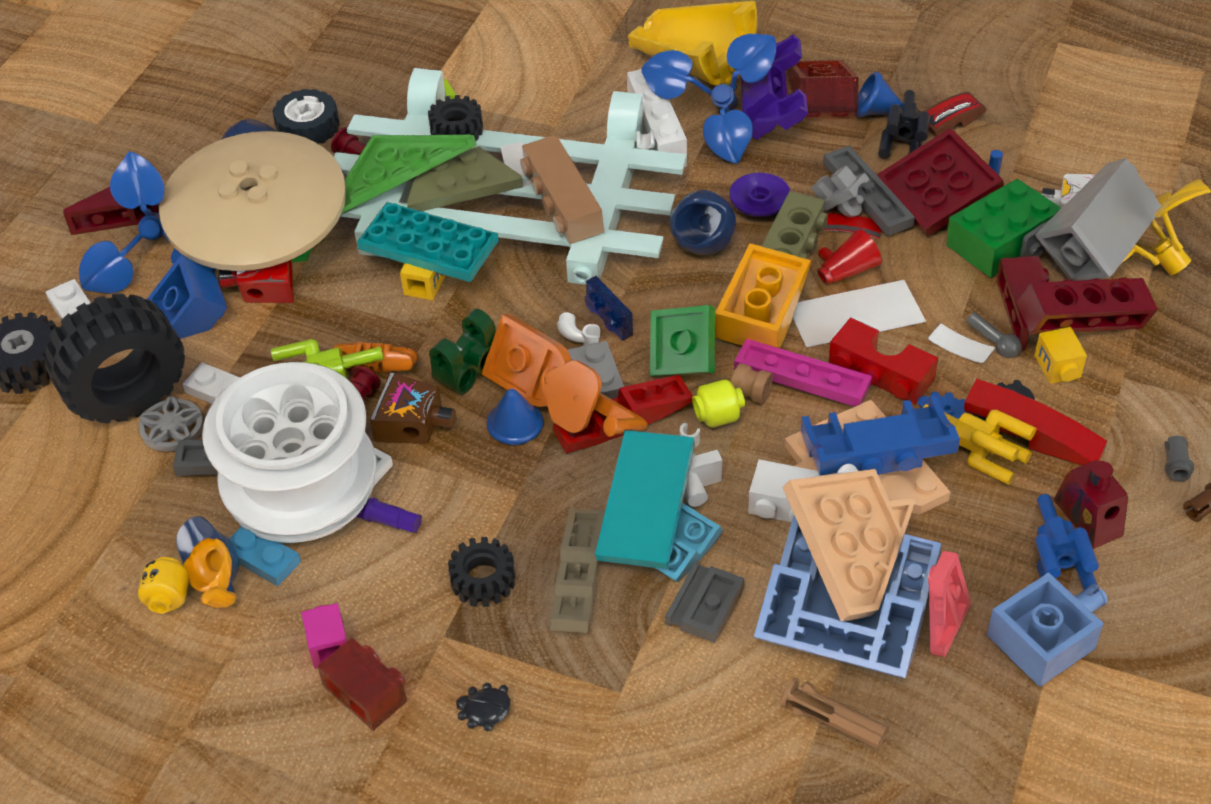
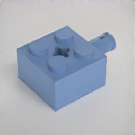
[987,572,1108,687]

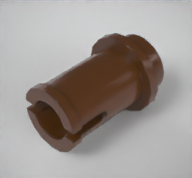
[1183,482,1211,522]

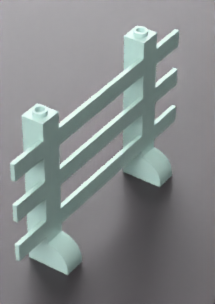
[334,68,687,286]

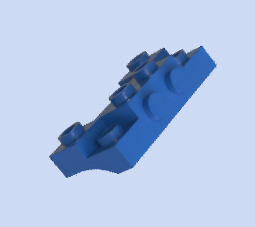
[801,395,960,475]

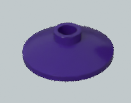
[730,172,790,216]

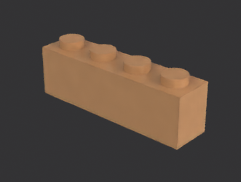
[520,134,604,244]

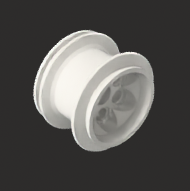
[202,362,376,543]

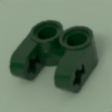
[429,309,496,395]

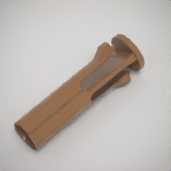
[781,677,889,750]

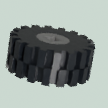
[0,312,56,394]

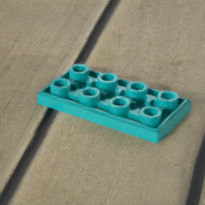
[357,202,499,282]
[595,430,695,569]

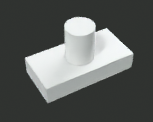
[684,450,722,507]

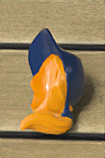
[176,516,239,608]

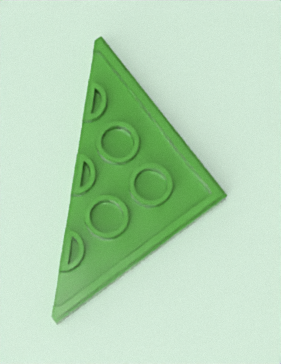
[342,135,477,214]

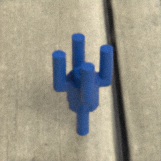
[1035,494,1099,594]

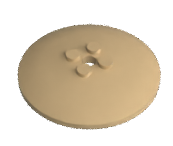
[159,131,346,271]

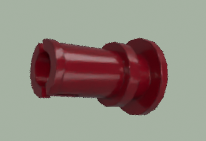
[331,127,366,155]
[349,366,381,401]

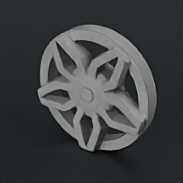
[139,397,204,452]

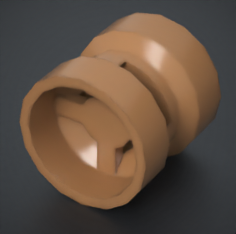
[731,363,773,404]

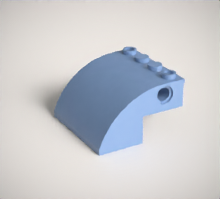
[754,515,941,679]

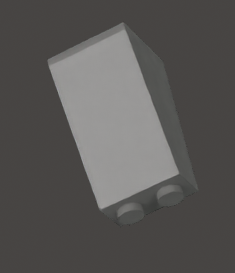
[1035,158,1161,281]

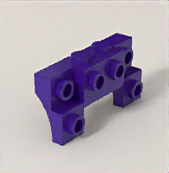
[740,34,808,140]

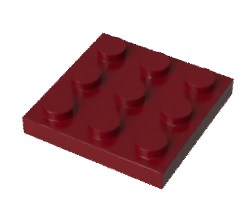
[876,128,1004,237]

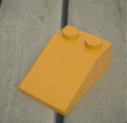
[715,243,811,348]

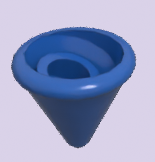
[855,71,903,117]
[487,389,544,445]

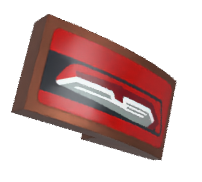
[925,91,987,137]

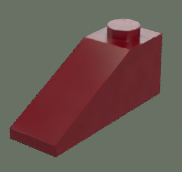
[63,187,160,235]
[996,256,1049,351]

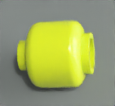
[692,380,745,428]

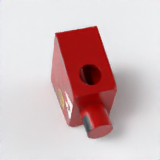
[219,259,294,303]

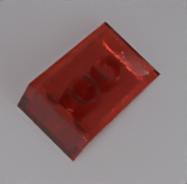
[787,60,859,117]

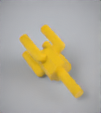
[923,404,1036,485]

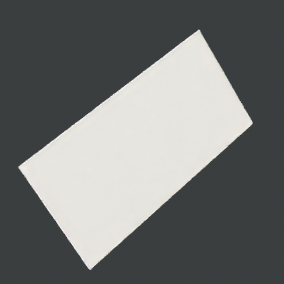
[793,280,926,348]

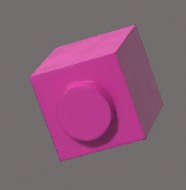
[301,603,351,669]

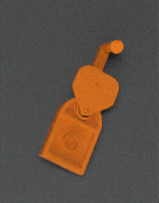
[481,314,648,437]

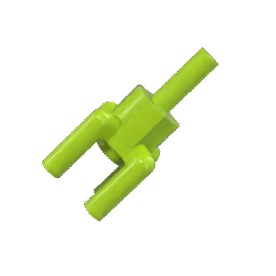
[271,339,384,378]

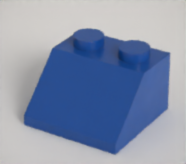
[147,255,227,339]

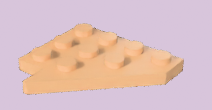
[784,400,951,515]
[782,469,915,622]

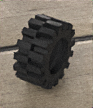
[428,95,483,141]
[448,537,516,607]

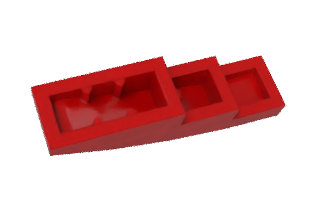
[553,375,693,454]
[964,378,1107,465]

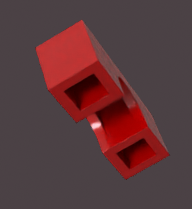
[828,317,939,405]

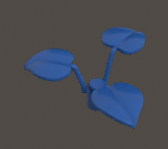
[641,34,777,164]
[79,151,216,293]

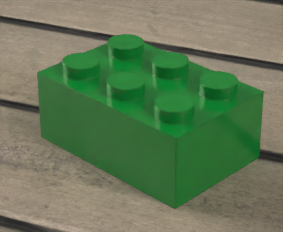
[946,178,1061,278]

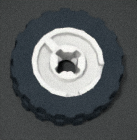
[273,89,339,144]

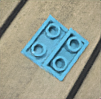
[655,503,723,583]

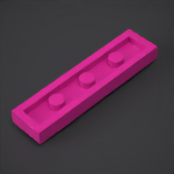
[734,338,872,407]

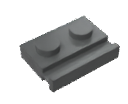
[665,560,745,643]

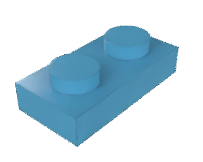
[229,526,301,587]

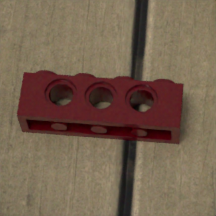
[1016,277,1158,335]

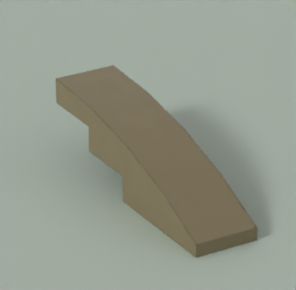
[550,508,605,633]

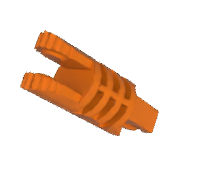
[333,342,419,373]

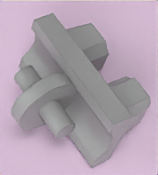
[811,165,870,217]

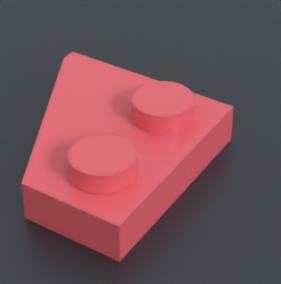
[928,551,972,657]

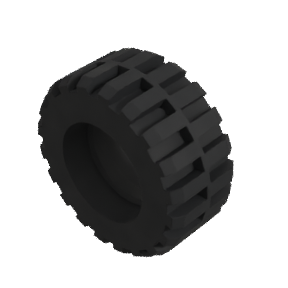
[44,293,185,423]

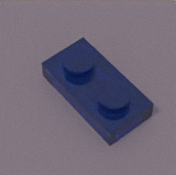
[584,276,633,341]

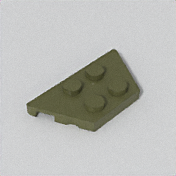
[407,147,523,211]

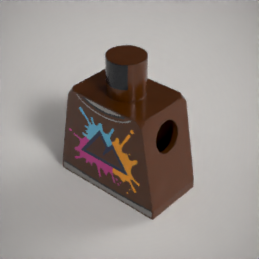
[369,372,456,444]

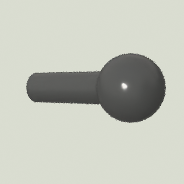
[966,311,1022,358]

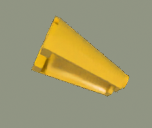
[628,1,757,86]

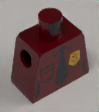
[1054,460,1128,549]

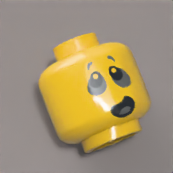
[137,557,189,614]

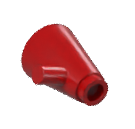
[817,229,882,285]

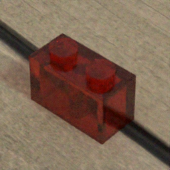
[317,638,407,731]

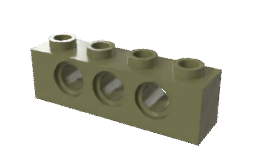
[762,191,828,259]

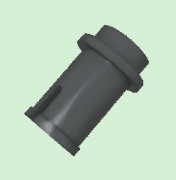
[1165,435,1194,481]

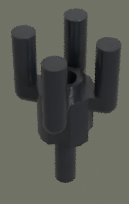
[878,90,930,159]

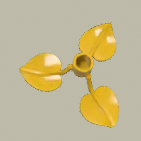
[1122,179,1211,276]

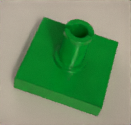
[650,305,715,378]

